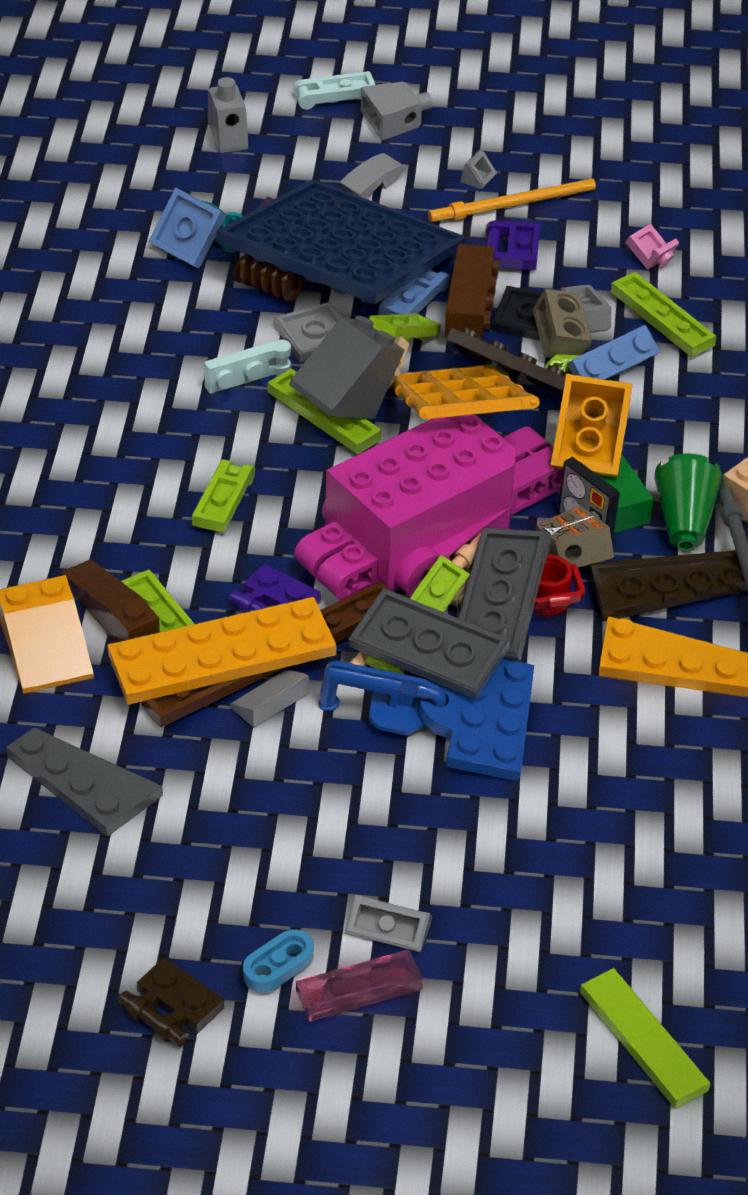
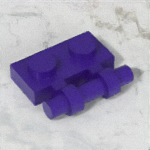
[229,564,321,613]

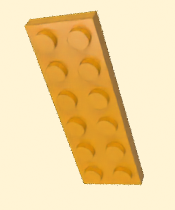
[108,597,336,705]

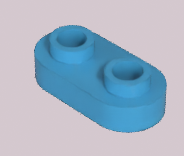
[243,930,314,992]

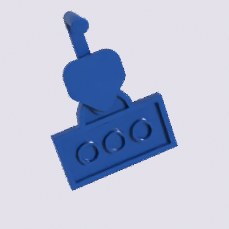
[318,658,534,782]

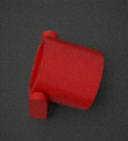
[533,554,585,616]

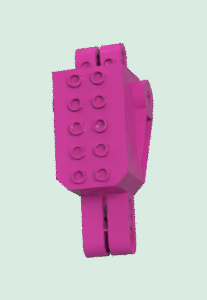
[294,414,563,600]

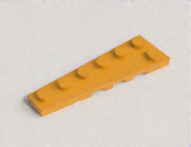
[599,617,748,697]

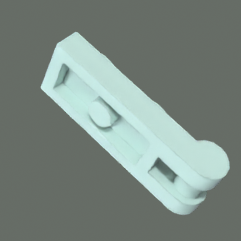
[293,71,375,110]
[204,340,291,394]

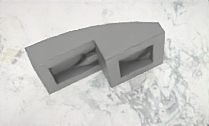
[340,153,405,199]

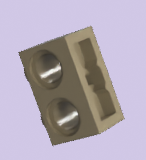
[533,289,592,358]

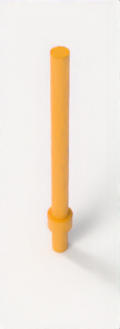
[428,179,596,222]

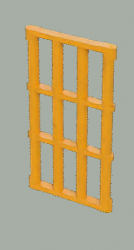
[389,365,540,419]

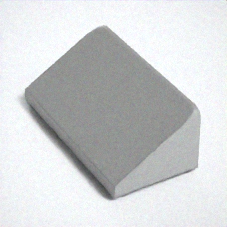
[230,669,309,728]
[344,895,433,953]

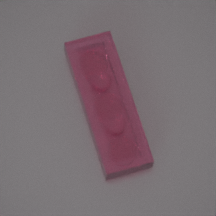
[296,949,423,1022]

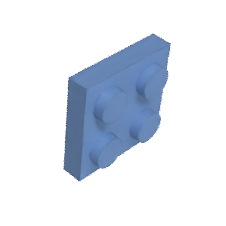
[148,187,227,268]

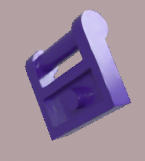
[485,220,540,270]

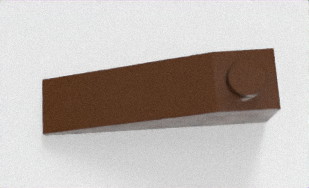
[60,559,160,643]

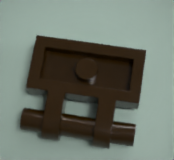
[118,957,224,1047]

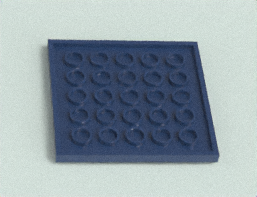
[215,179,466,304]

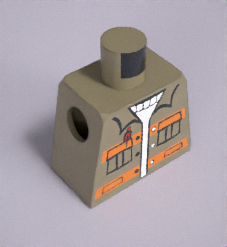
[536,505,614,567]

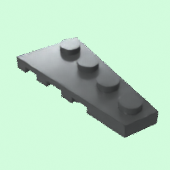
[6,727,163,837]

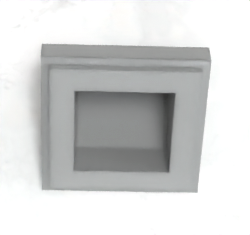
[460,149,497,189]

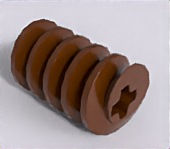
[233,254,302,303]

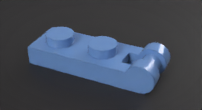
[379,269,451,315]

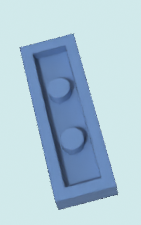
[567,325,660,380]

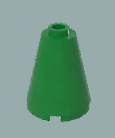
[654,453,722,551]

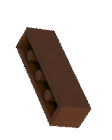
[444,244,500,339]

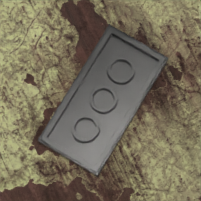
[459,528,551,661]
[348,588,510,700]

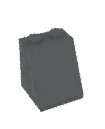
[289,316,405,420]

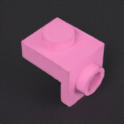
[625,224,680,270]

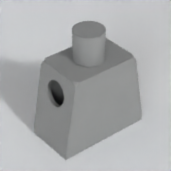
[208,77,248,153]
[361,82,432,140]

